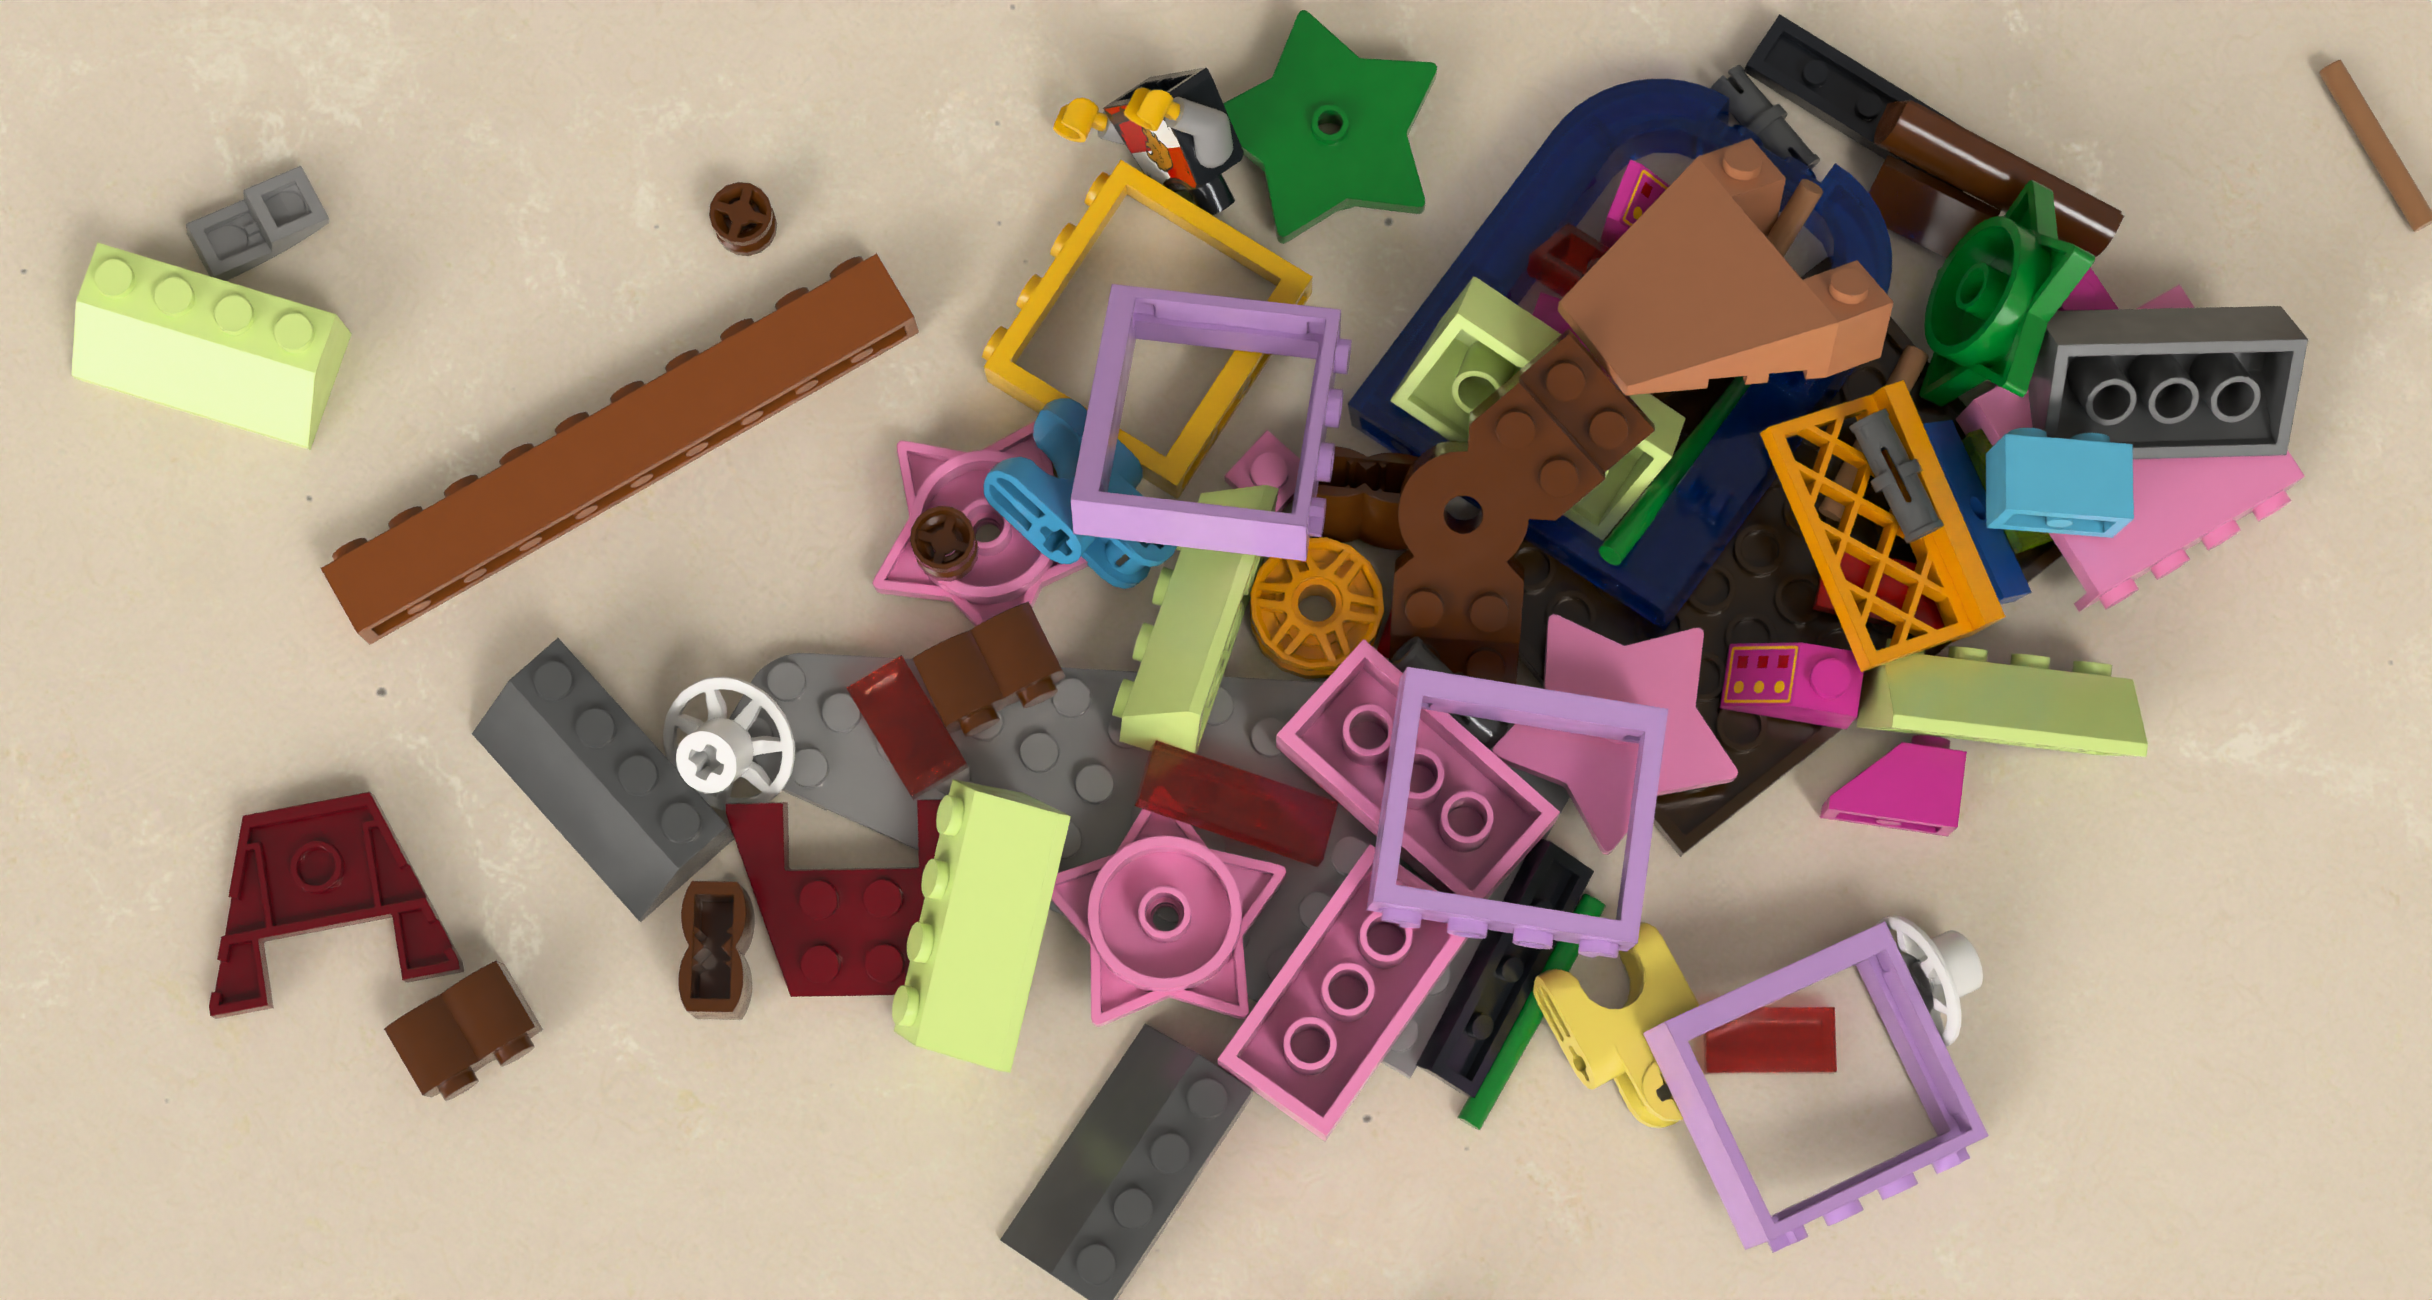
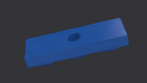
[1923,420,2032,605]

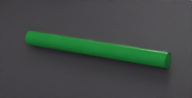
[1599,376,1756,565]
[1457,893,1606,1130]

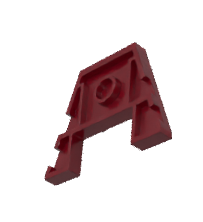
[209,792,464,1019]
[726,799,942,997]

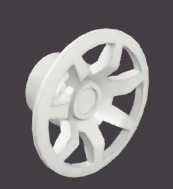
[663,676,795,810]
[1875,915,1983,1047]

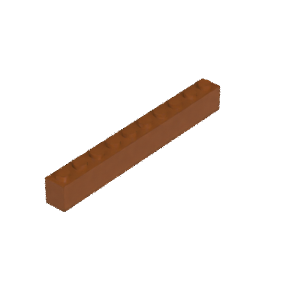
[321,253,919,645]

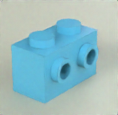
[1986,428,2134,538]

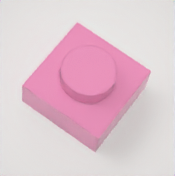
[1225,430,1300,512]

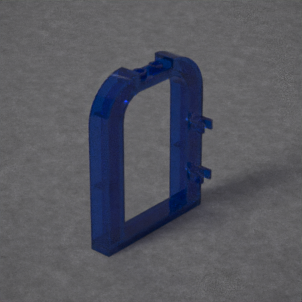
[1348,79,1892,631]

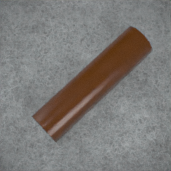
[1874,100,2124,257]

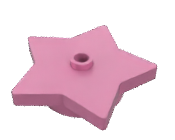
[873,421,1088,627]
[1492,614,1738,855]
[1051,788,1286,1027]

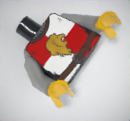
[1053,67,1244,215]

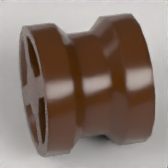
[709,182,777,256]

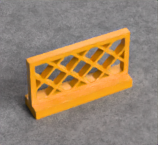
[1760,380,2006,672]

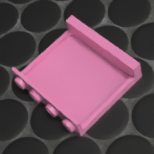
[1956,285,2305,612]

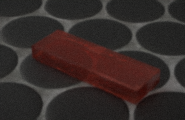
[1134,741,1338,867]

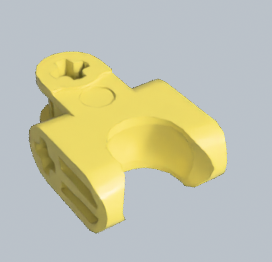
[1533,922,1699,1128]

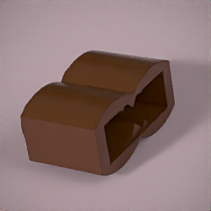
[1310,446,1418,550]
[912,601,1065,737]
[678,881,755,1020]
[384,961,543,1101]

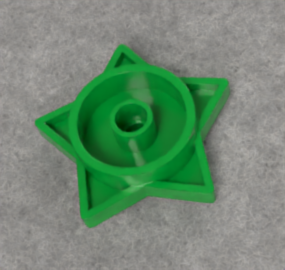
[1223,10,1437,244]
[1919,180,2095,407]

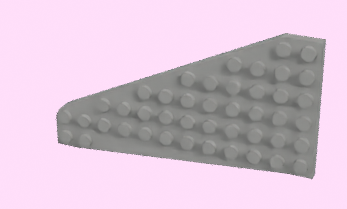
[729,653,1570,1079]

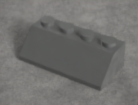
[2028,306,2308,459]
[472,638,735,922]
[1000,1024,1253,1300]

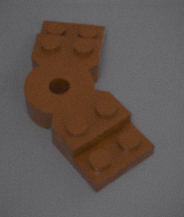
[1389,329,1655,684]

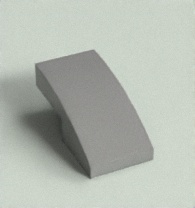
[186,166,329,281]

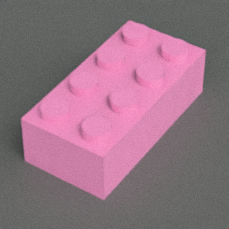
[1276,639,1560,899]
[1218,844,1468,1141]

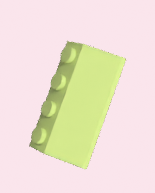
[71,242,352,450]
[1390,276,1686,542]
[1112,485,1279,764]
[1857,639,2148,757]
[892,779,1071,1073]

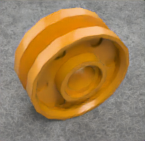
[1249,537,1384,679]

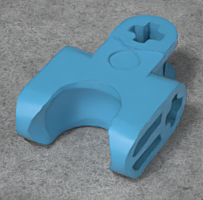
[984,398,1177,589]

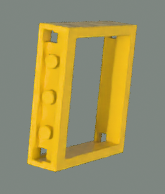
[982,160,1313,499]

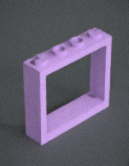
[1071,284,1352,561]
[1366,667,1668,958]
[1643,921,1989,1253]

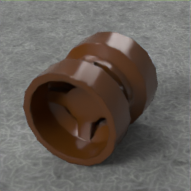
[910,506,979,582]

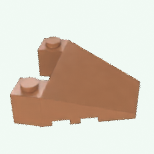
[1558,138,1894,396]

